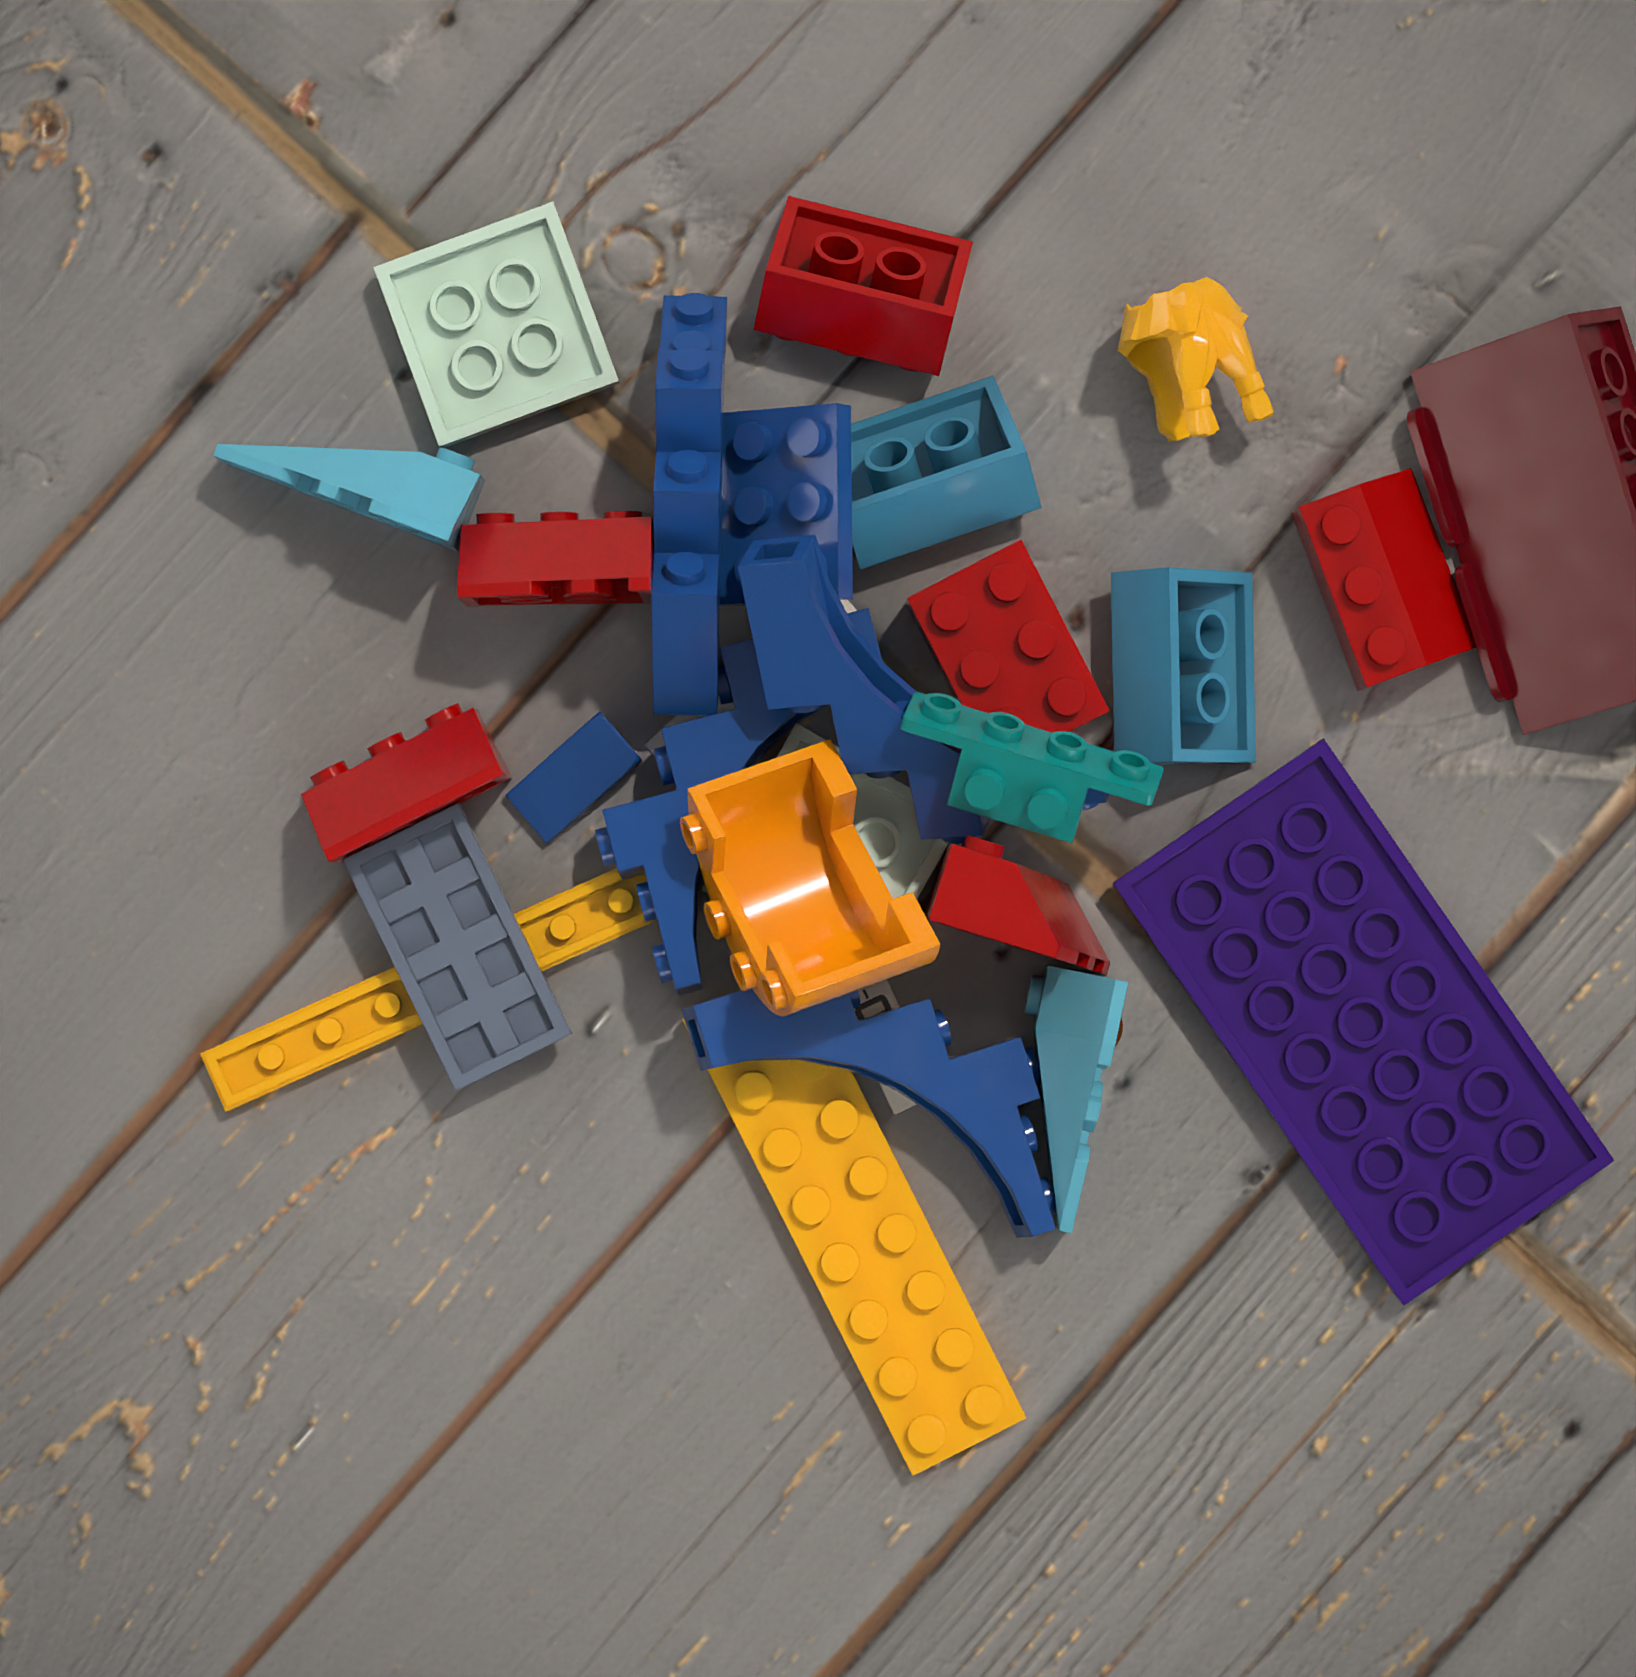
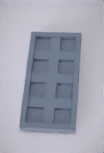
[343,803,573,1091]

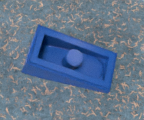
[505,711,643,843]

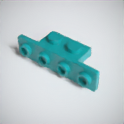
[900,692,1164,843]

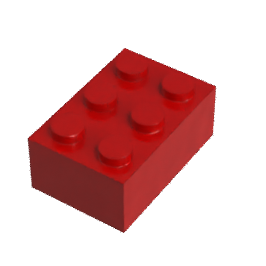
[905,539,1110,733]

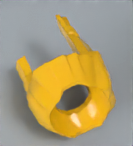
[1117,277,1274,442]

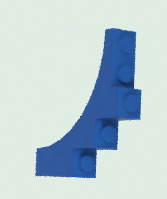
[651,293,727,715]
[738,535,1109,843]
[595,608,883,996]
[681,989,1056,1238]

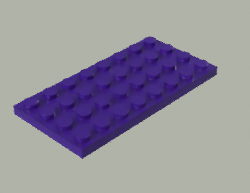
[1112,738,1615,1306]

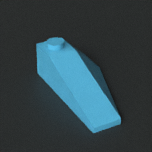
[213,444,485,551]
[1024,965,1128,1234]

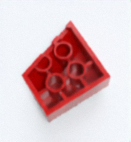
[457,511,654,606]
[926,836,1110,975]

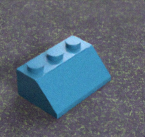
[851,375,1042,570]
[1110,567,1256,765]

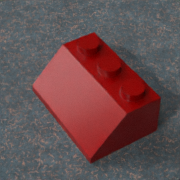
[753,196,973,376]
[1291,468,1476,691]
[301,703,512,864]

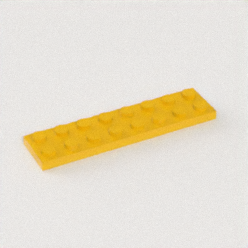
[682,989,1027,1476]

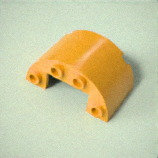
[680,739,940,1016]

